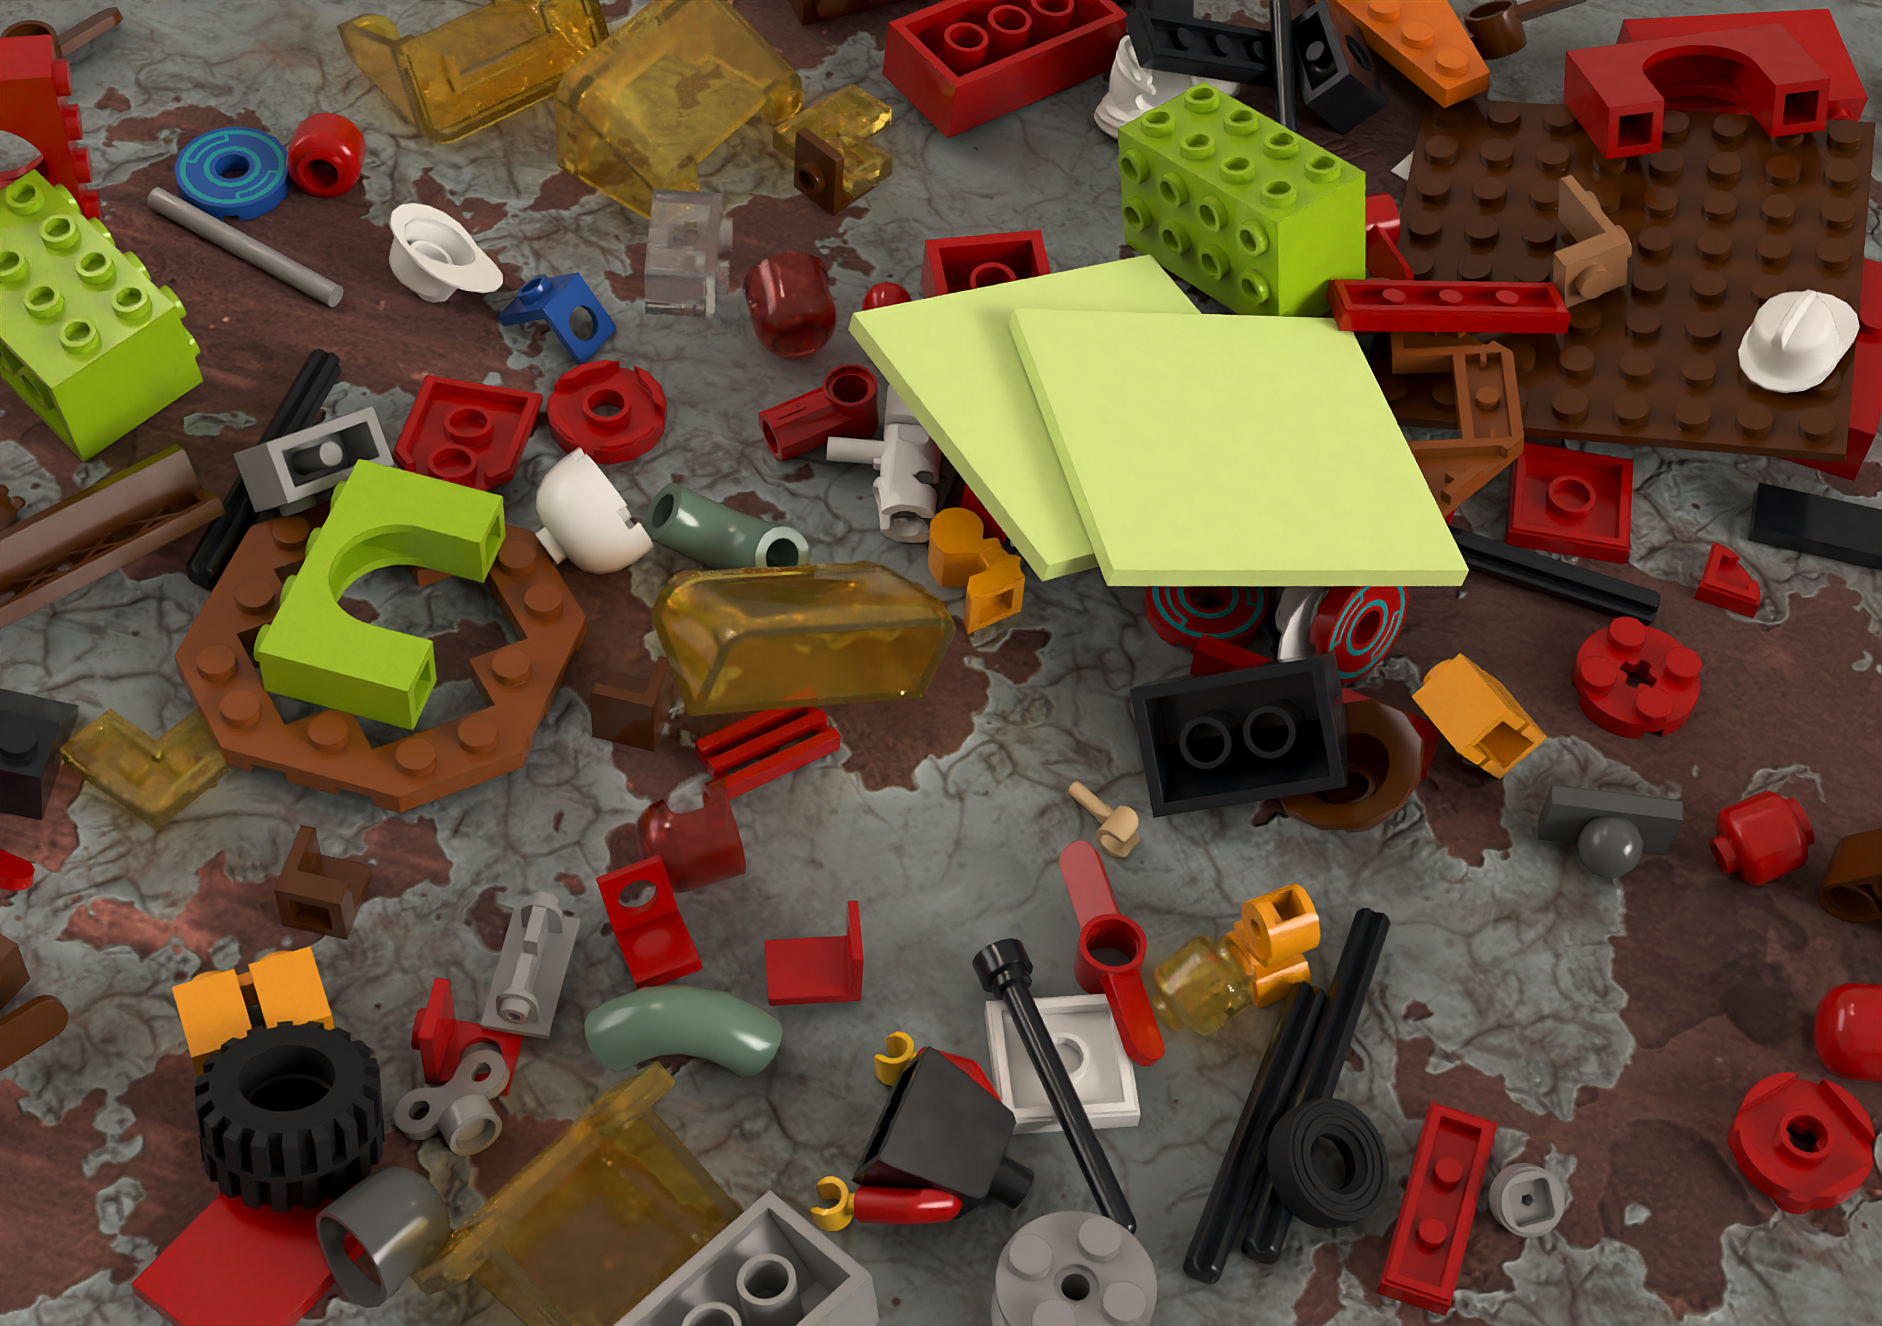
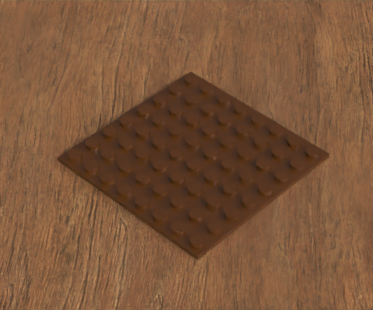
[1368,97,1876,463]

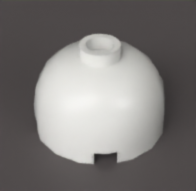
[535,447,654,575]

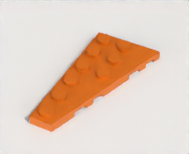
[1313,0,1490,108]

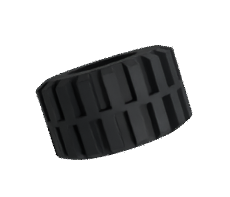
[194,1021,385,1212]

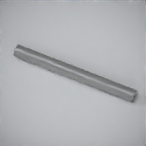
[147,187,344,307]

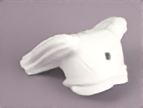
[1094,35,1241,140]

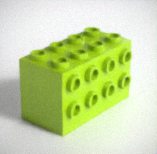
[1117,82,1366,318]
[0,169,203,463]

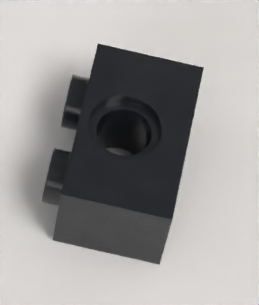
[1292,0,1387,135]

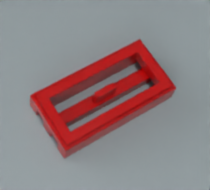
[695,690,841,801]

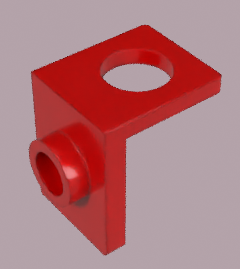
[596,855,703,989]
[764,901,864,1006]
[411,977,523,1096]

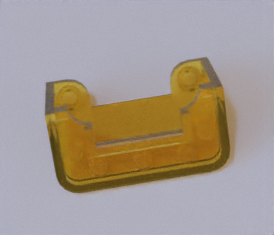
[337,0,612,144]
[554,0,804,228]

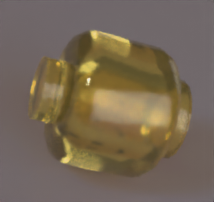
[1153,934,1257,1036]

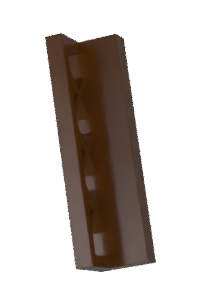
[0,444,226,629]

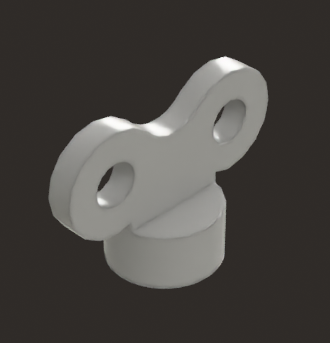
[394,1049,510,1156]

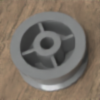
[991,1211,1157,1326]

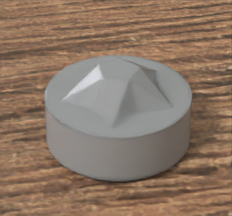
[1488,1163,1565,1238]

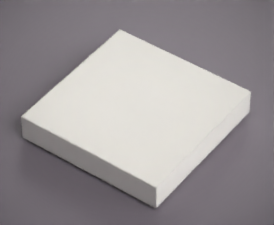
[984,994,1140,1134]

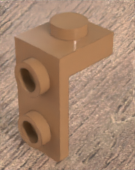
[1553,175,1632,308]

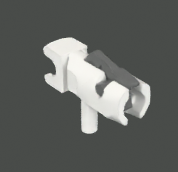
[826,385,959,543]

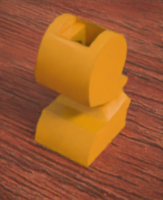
[927,507,1025,634]
[1225,883,1321,1009]

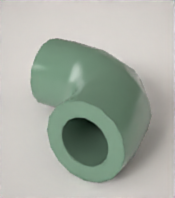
[644,483,810,588]
[584,984,783,1078]

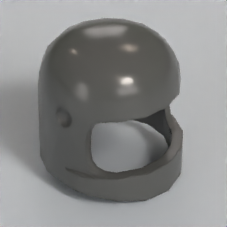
[315,1167,450,1308]

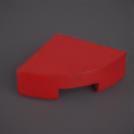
[1694,542,1761,618]

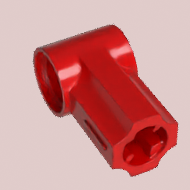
[758,364,879,461]

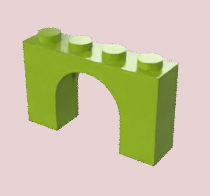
[253,459,506,730]

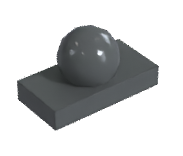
[1538,784,1683,878]

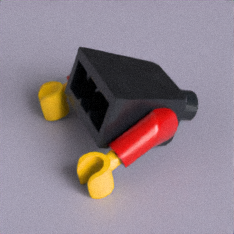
[810,1031,1034,1232]

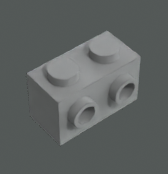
[233,406,394,517]

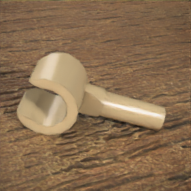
[1068,781,1139,859]

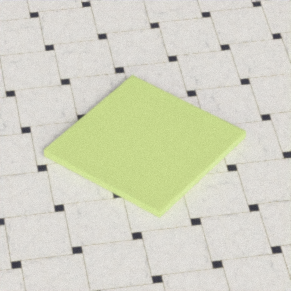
[848,254,1201,581]
[1008,308,1469,586]

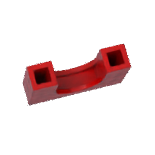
[1563,23,1831,160]
[0,34,102,222]

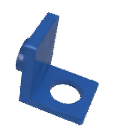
[497,272,616,364]

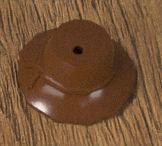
[1278,699,1424,833]

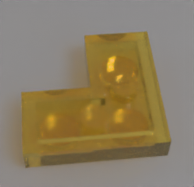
[773,83,893,199]
[60,707,234,831]

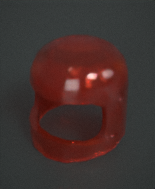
[742,252,837,358]
[634,777,746,894]

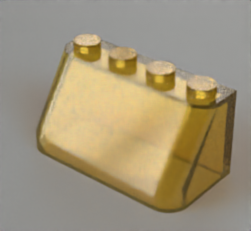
[650,561,956,716]

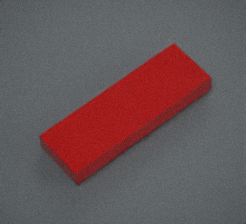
[1376,1101,1498,1316]

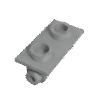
[480,892,581,1040]

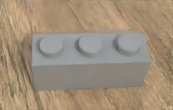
[613,1190,879,1326]

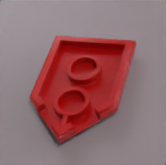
[392,375,543,491]

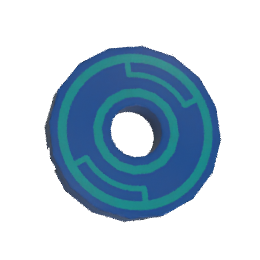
[174,126,291,221]

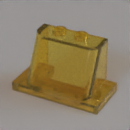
[410,1061,743,1326]

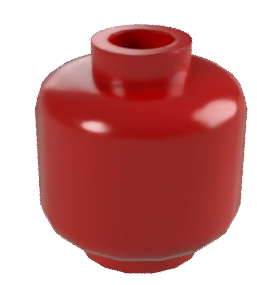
[286,112,366,198]
[1709,790,1815,886]

